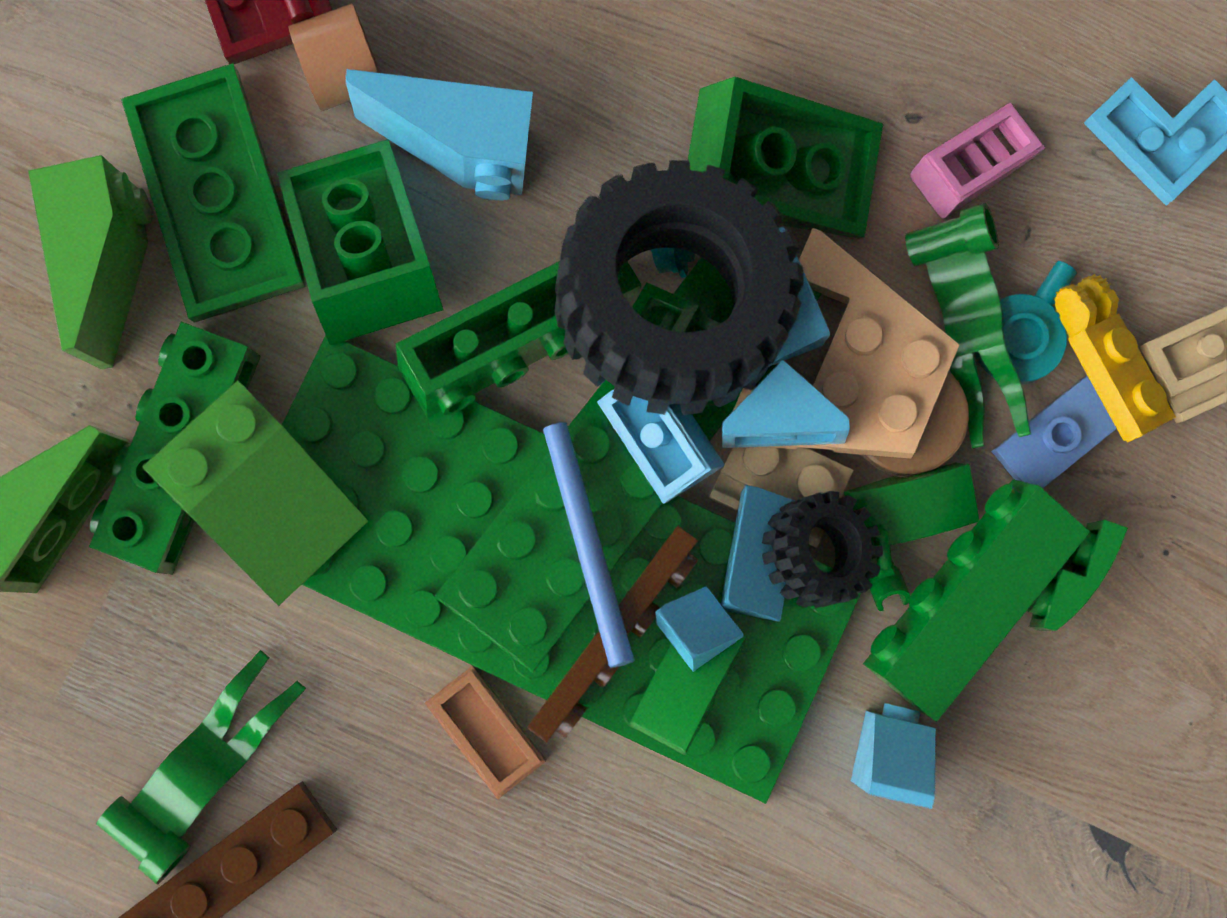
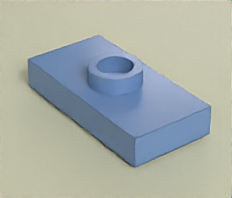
[991,376,1117,488]

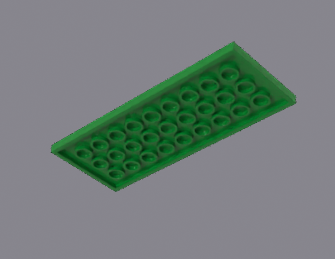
[282,335,861,804]

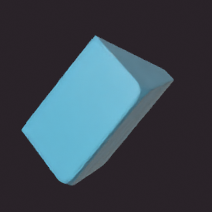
[655,586,743,672]

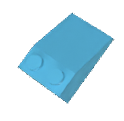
[345,69,533,201]

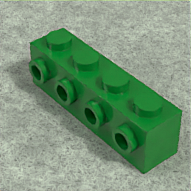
[396,261,642,418]
[89,321,261,575]
[863,479,1090,722]

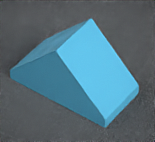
[722,360,850,448]

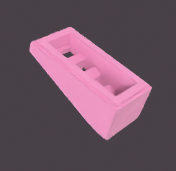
[910,102,1045,219]

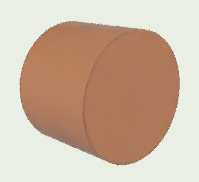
[288,3,380,112]

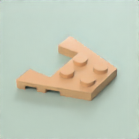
[733,228,959,459]

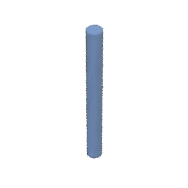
[543,422,634,668]

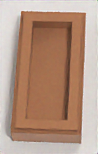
[425,666,546,799]

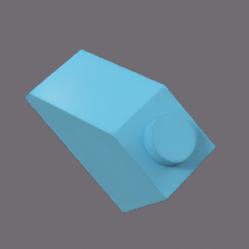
[851,703,936,809]

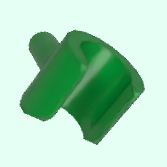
[868,529,910,611]

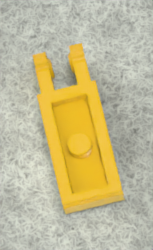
[1053,274,1176,443]

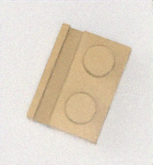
[1139,306,1227,424]
[708,446,854,549]

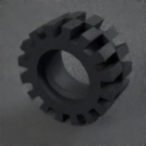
[762,491,883,608]

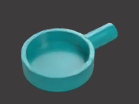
[975,261,1077,385]

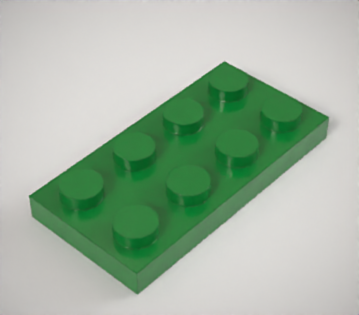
[121,63,306,323]

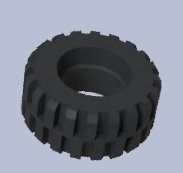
[555,160,804,415]

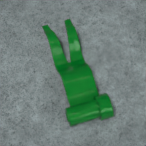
[905,203,1031,449]
[96,650,306,885]

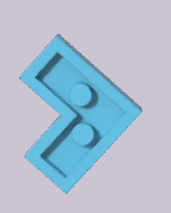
[1084,77,1227,205]

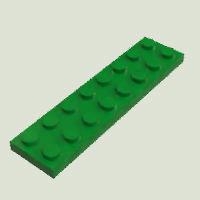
[435,257,822,673]

